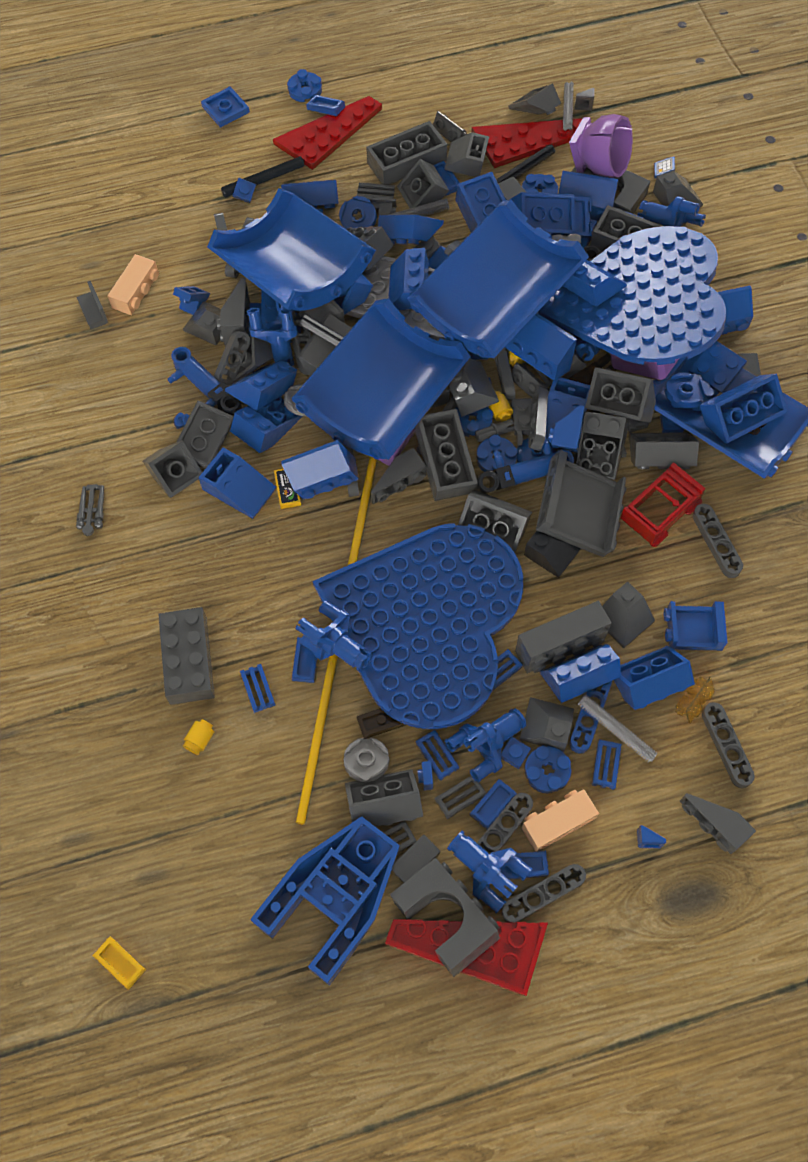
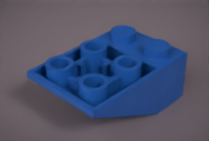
[545,377,590,439]
[230,397,303,453]
[199,447,277,519]

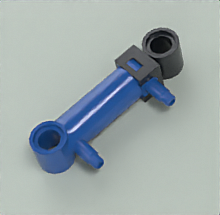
[168,347,242,416]
[476,437,574,494]

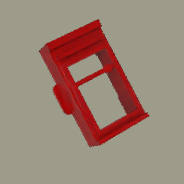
[620,462,706,547]

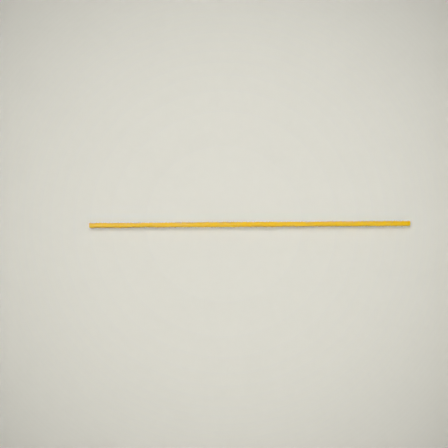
[296,456,377,825]

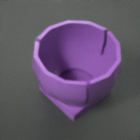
[569,114,633,178]

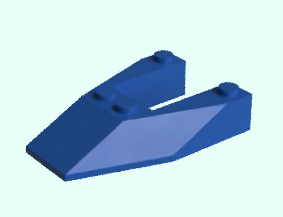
[250,816,400,986]

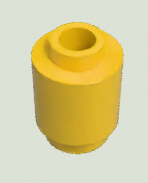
[488,391,513,422]
[183,719,215,755]

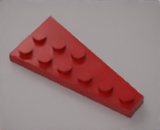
[273,96,382,170]
[471,118,582,169]
[385,919,548,997]

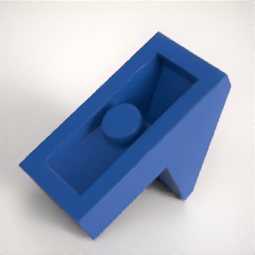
[173,286,210,315]

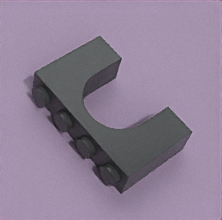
[571,167,651,214]
[390,858,500,977]

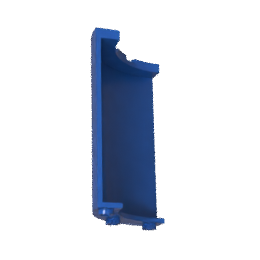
[207,188,376,311]
[407,199,589,358]
[291,298,471,460]
[653,351,808,479]

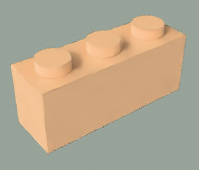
[107,254,159,315]
[522,789,599,852]

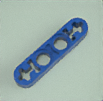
[569,681,612,754]

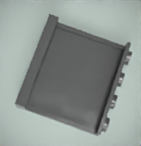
[536,450,626,557]

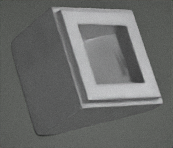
[574,88,594,111]

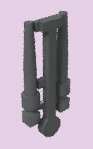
[76,484,104,536]

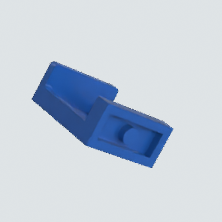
[663,601,728,651]

